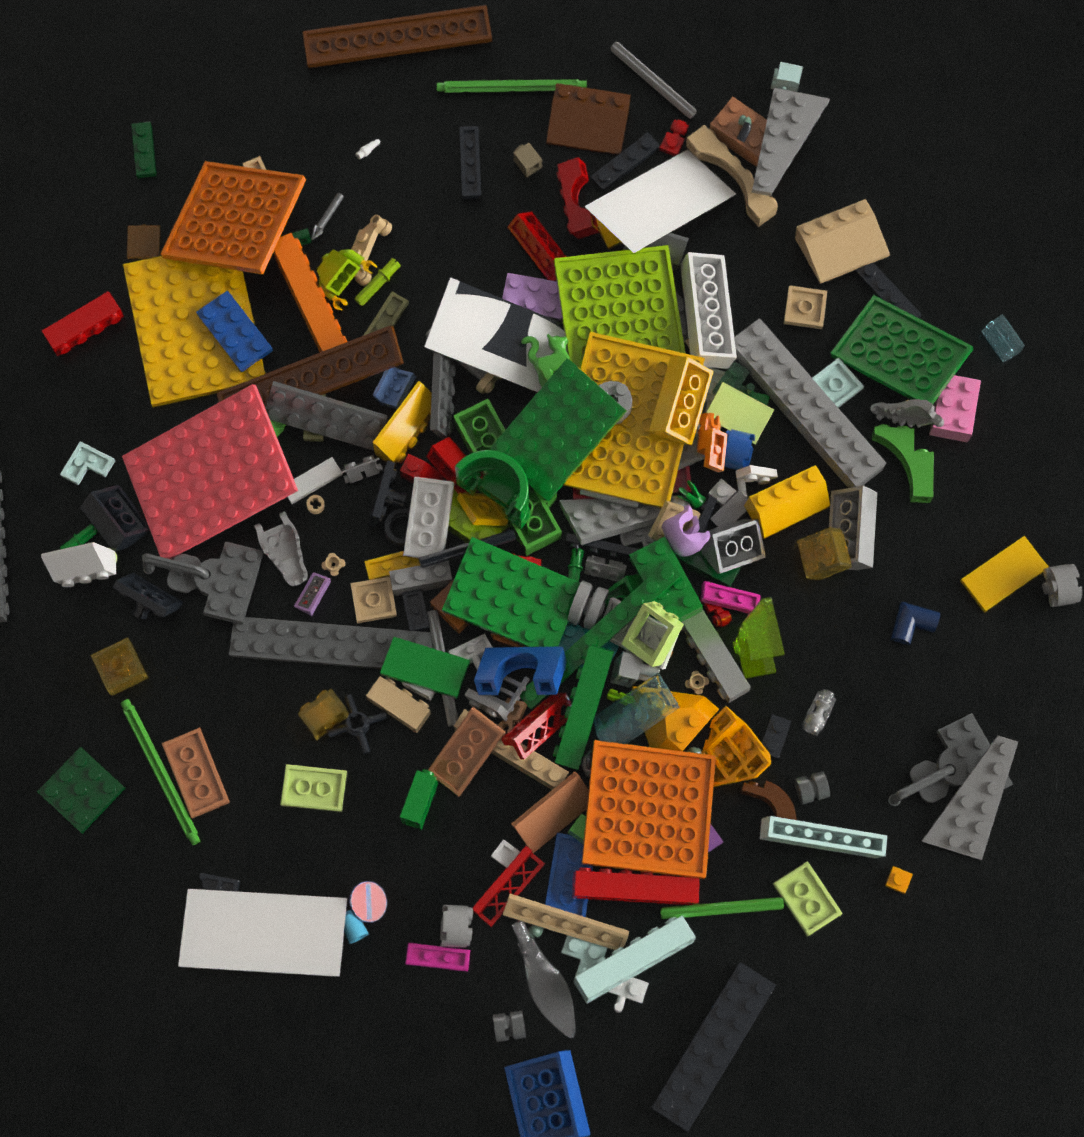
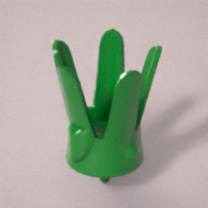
[677,480,705,509]

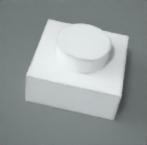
[708,479,736,506]
[491,839,520,868]

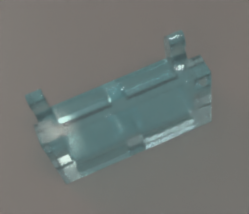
[982,314,1025,362]

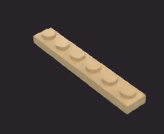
[503,894,629,950]

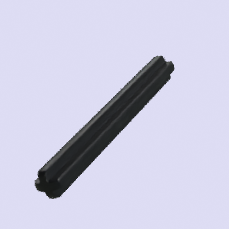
[419,530,516,568]

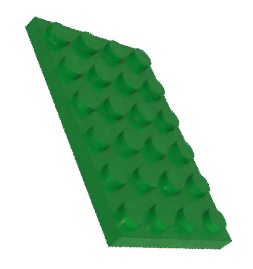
[830,295,973,404]
[490,358,627,501]
[441,537,580,647]

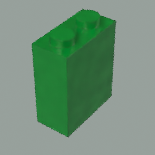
[400,769,438,830]

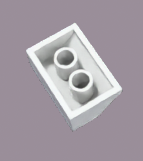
[41,542,116,587]

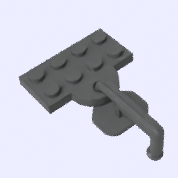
[142,542,264,625]
[888,713,1013,806]

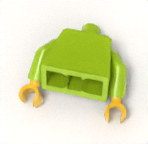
[317,249,377,310]

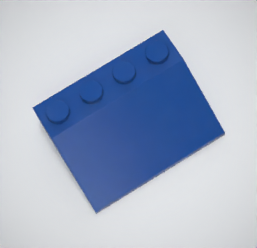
[504,1050,590,1137]

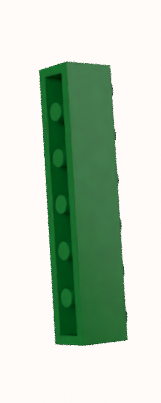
[553,644,614,770]

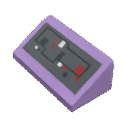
[294,572,331,616]

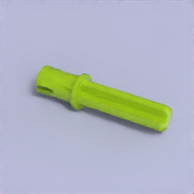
[355,258,401,306]

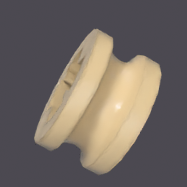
[307,495,325,514]

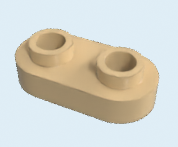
[476,372,503,394]

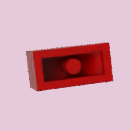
[400,454,444,484]

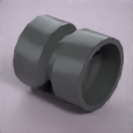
[795,771,830,805]
[493,1010,526,1042]

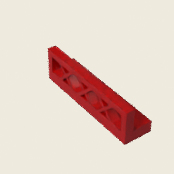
[508,211,566,282]
[501,693,572,760]
[473,846,545,927]

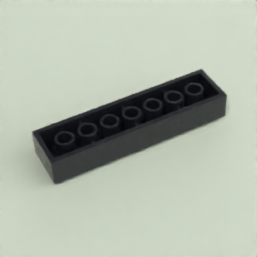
[651,962,776,1132]

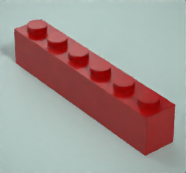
[572,867,699,905]

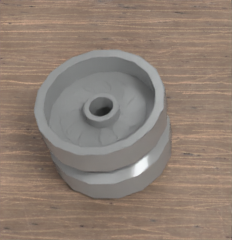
[567,580,609,630]

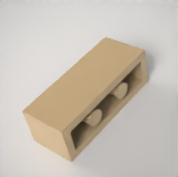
[366,676,431,733]

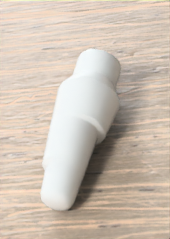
[356,139,380,160]

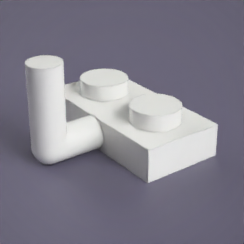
[736,465,778,497]
[449,634,493,670]
[608,978,649,1013]

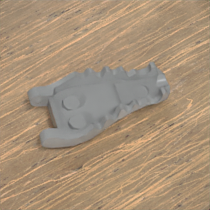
[870,399,944,427]
[254,512,308,586]

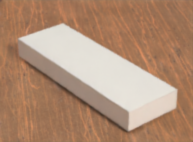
[288,457,343,504]

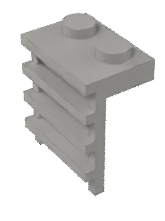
[465,676,530,722]

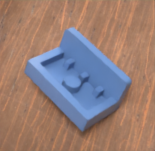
[373,367,416,409]

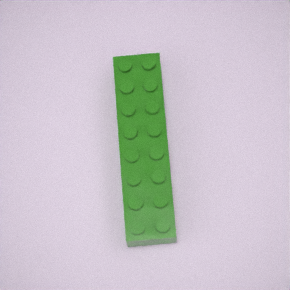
[453,399,562,556]

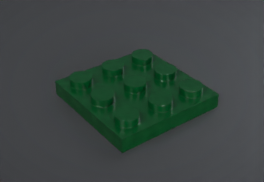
[37,747,125,834]

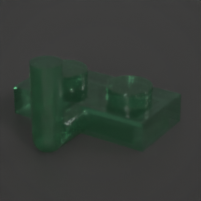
[712,361,755,397]

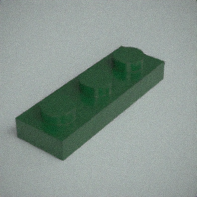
[131,122,156,178]

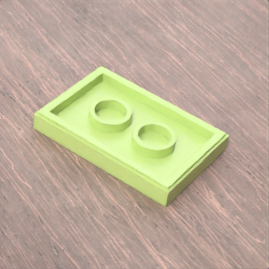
[706,382,774,444]
[280,764,347,812]
[773,861,843,937]

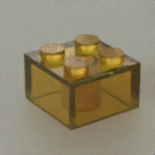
[797,527,852,580]
[91,638,148,696]
[298,689,348,741]

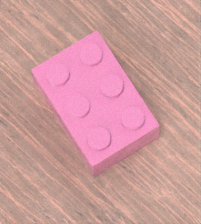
[929,375,981,442]

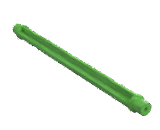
[437,79,587,93]
[121,699,200,845]

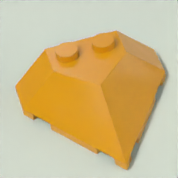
[632,686,719,751]
[702,706,771,787]

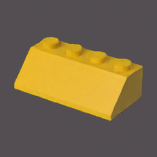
[649,357,714,446]
[373,381,432,468]
[744,465,831,539]

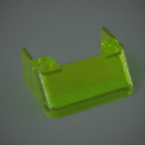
[733,597,784,678]

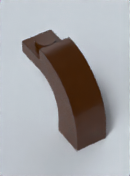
[740,781,796,820]

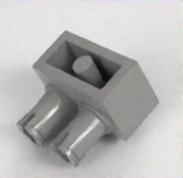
[610,651,660,687]

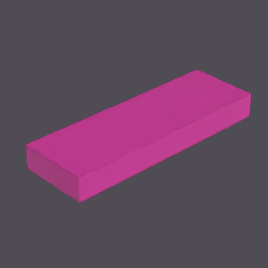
[700,581,760,615]
[406,943,470,972]

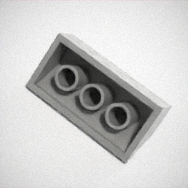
[826,485,877,570]

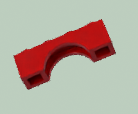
[557,157,599,239]

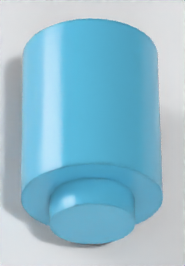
[344,910,368,944]

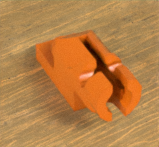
[697,413,727,473]

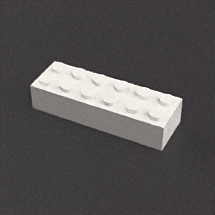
[680,252,737,369]

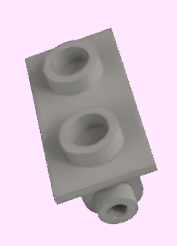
[341,455,383,484]
[584,555,627,581]

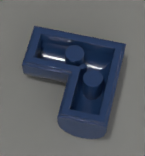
[890,602,940,646]

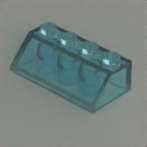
[594,673,680,744]

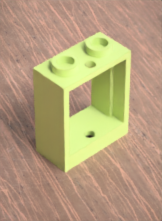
[621,601,684,667]

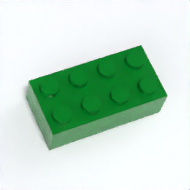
[629,537,703,622]

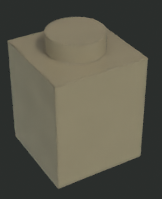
[513,143,542,178]

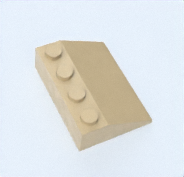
[795,199,890,284]

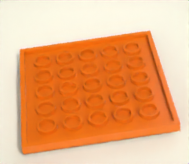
[161,161,306,274]
[581,740,716,879]

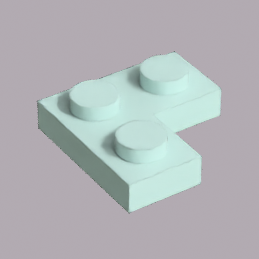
[60,442,115,485]
[561,935,607,979]

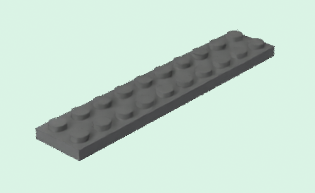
[229,617,433,669]

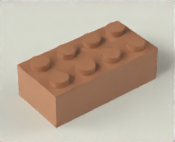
[710,97,767,167]

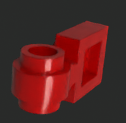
[660,120,689,157]
[699,594,732,627]

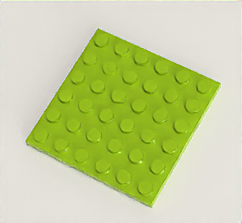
[553,245,686,369]

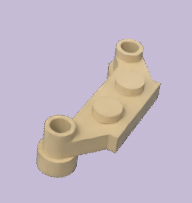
[351,215,392,286]

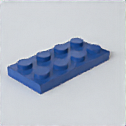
[196,290,273,373]
[545,833,594,917]

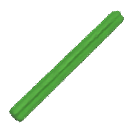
[660,897,784,919]

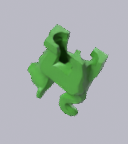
[521,334,570,387]

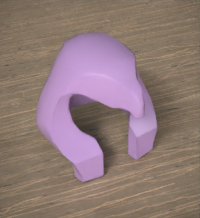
[661,505,710,557]

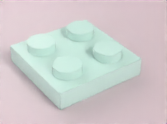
[812,358,864,408]

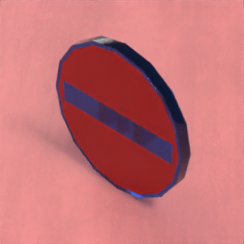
[349,881,387,923]

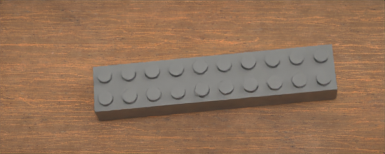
[734,318,886,488]

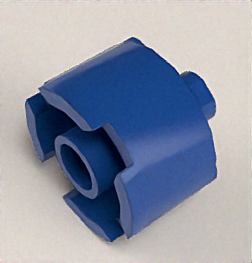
[724,429,755,470]

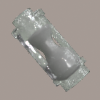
[803,689,836,735]

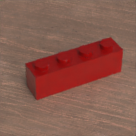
[42,291,124,356]

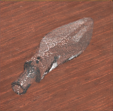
[512,920,575,1038]

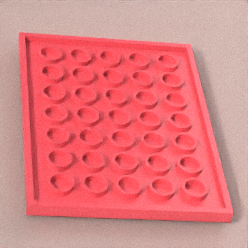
[122,384,298,559]

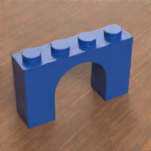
[474,647,567,695]

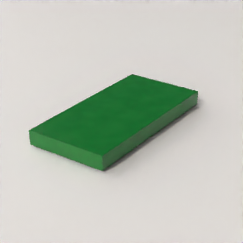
[380,637,470,699]

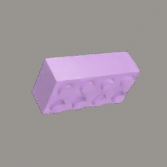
[502,273,563,323]

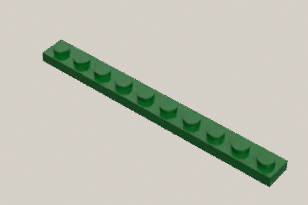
[520,560,683,709]

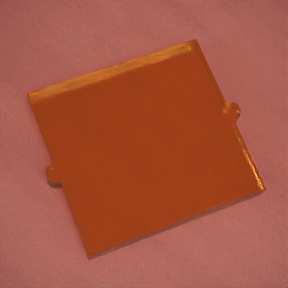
[127,224,160,260]

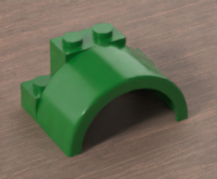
[455,450,531,529]

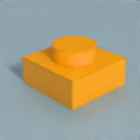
[885,866,913,894]

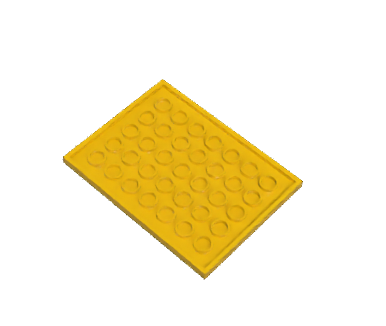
[123,256,265,407]
[564,332,705,508]

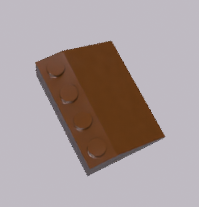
[546,83,630,155]

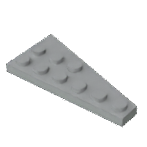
[752,88,830,196]
[560,495,692,545]
[921,735,1018,860]

